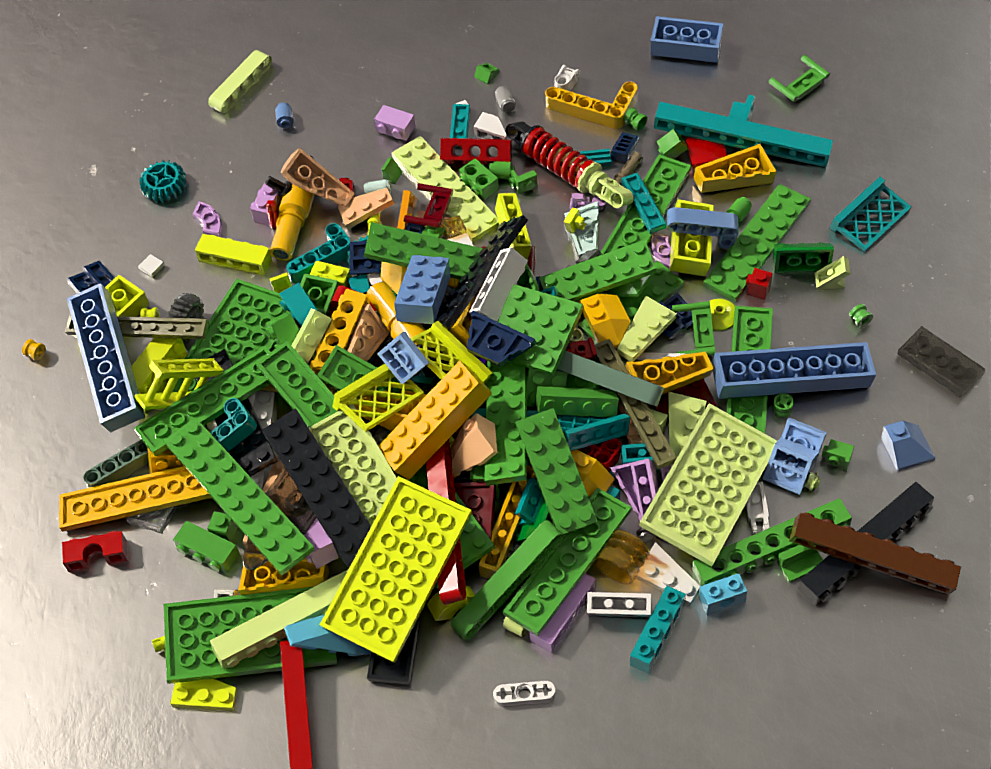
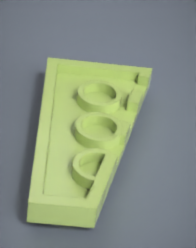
[617,296,677,361]
[668,392,707,458]

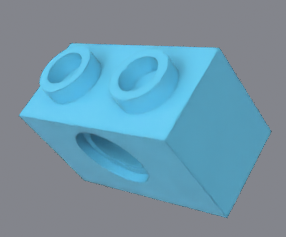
[699,573,747,615]

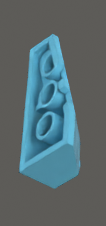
[284,614,371,656]

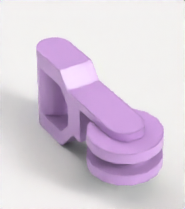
[569,193,606,211]

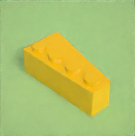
[238,554,330,595]

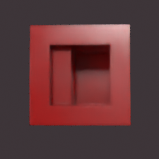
[566,337,597,361]

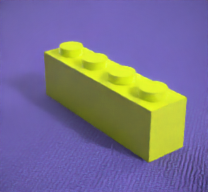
[495,193,532,260]
[195,234,272,275]

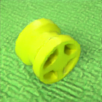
[140,307,160,318]

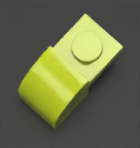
[427,586,475,621]

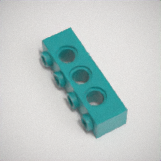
[630,585,686,674]

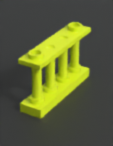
[134,358,224,410]

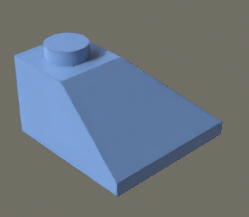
[881,421,935,471]

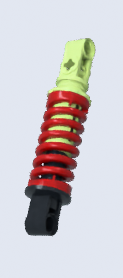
[505,121,633,208]

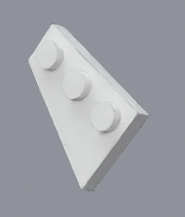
[636,542,700,606]

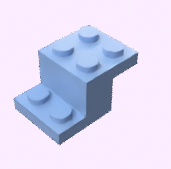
[377,331,429,384]
[763,417,827,495]

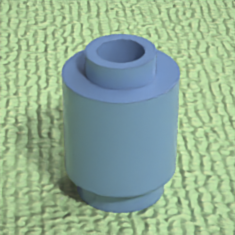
[275,103,294,128]

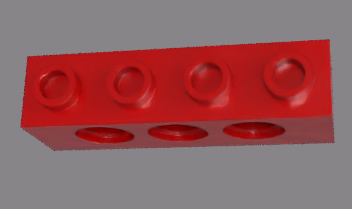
[440,138,512,164]

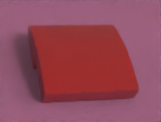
[686,137,727,169]

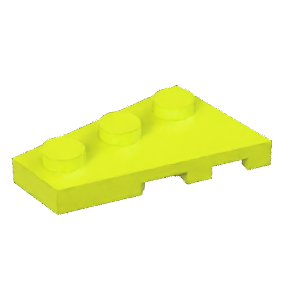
[170,679,238,711]

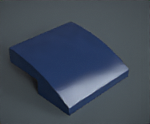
[349,241,382,275]
[68,261,114,293]
[659,292,693,339]

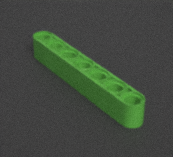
[450,520,563,640]

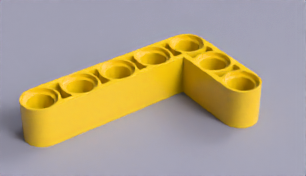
[545,81,638,129]

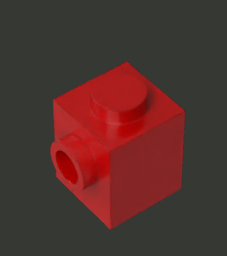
[746,268,773,300]

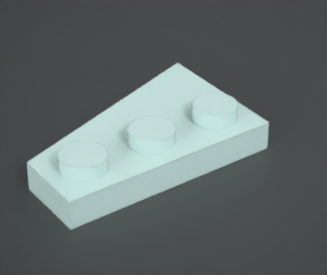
[564,201,599,257]

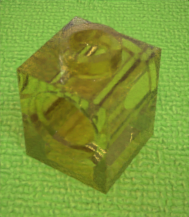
[443,215,467,240]

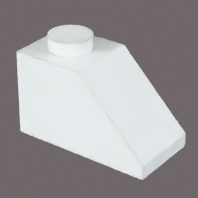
[474,112,507,139]

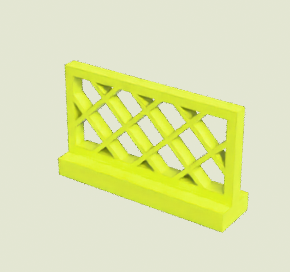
[410,321,492,384]
[332,364,424,432]

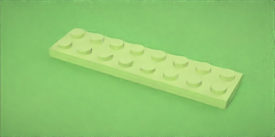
[392,136,499,243]

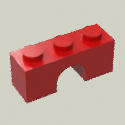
[62,531,128,572]

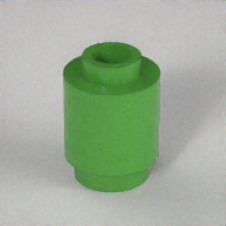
[489,161,515,179]
[726,197,752,223]

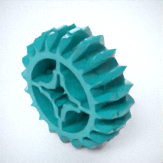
[139,160,187,203]

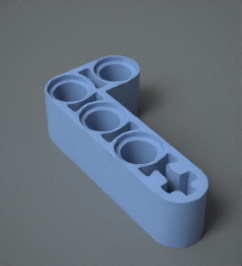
[667,207,739,249]

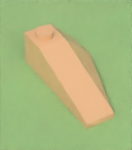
[281,148,355,207]
[450,413,497,478]

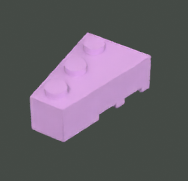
[611,458,660,521]

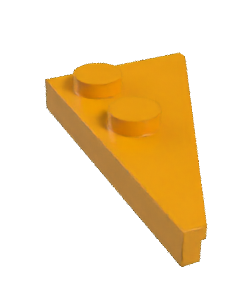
[397,190,417,230]

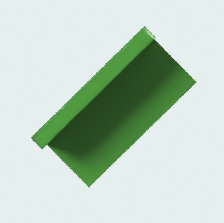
[777,545,823,582]

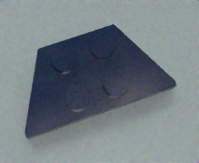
[467,311,536,367]

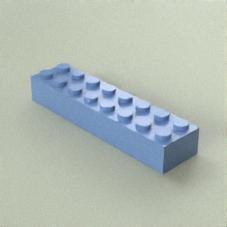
[67,283,146,433]
[712,342,876,399]

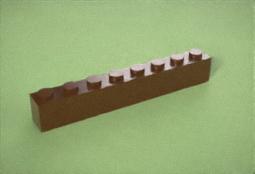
[789,512,961,595]

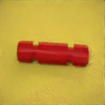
[266,200,278,229]

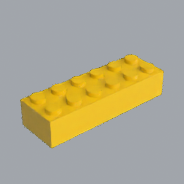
[378,361,492,480]

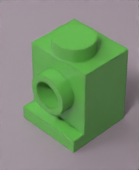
[821,439,854,472]

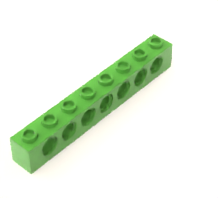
[692,498,852,586]

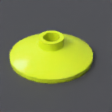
[710,299,735,331]

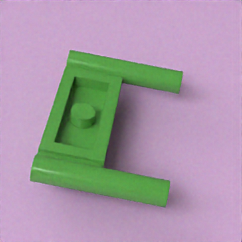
[769,55,830,102]
[672,301,715,356]

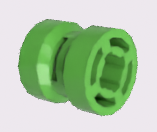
[623,108,648,131]

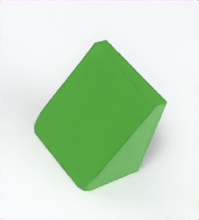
[474,63,500,83]
[381,157,402,184]

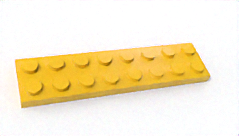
[59,466,212,532]

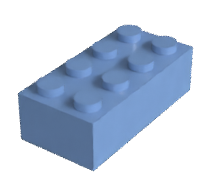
[650,16,723,62]
[394,255,451,324]

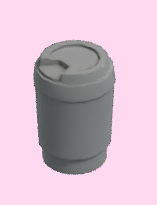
[495,86,516,112]

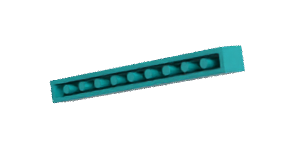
[653,102,833,167]

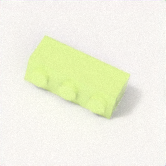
[291,308,332,364]

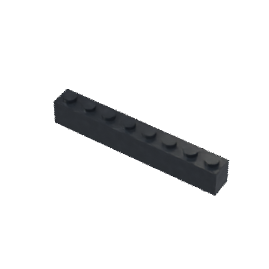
[798,482,934,605]

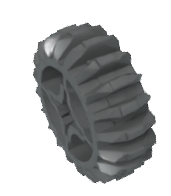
[167,293,204,343]

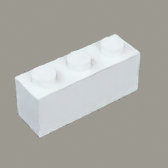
[587,592,652,618]

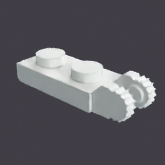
[745,481,770,535]

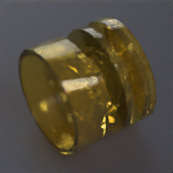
[595,530,650,585]

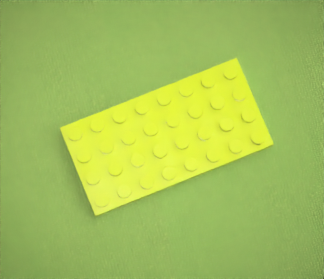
[320,476,472,663]

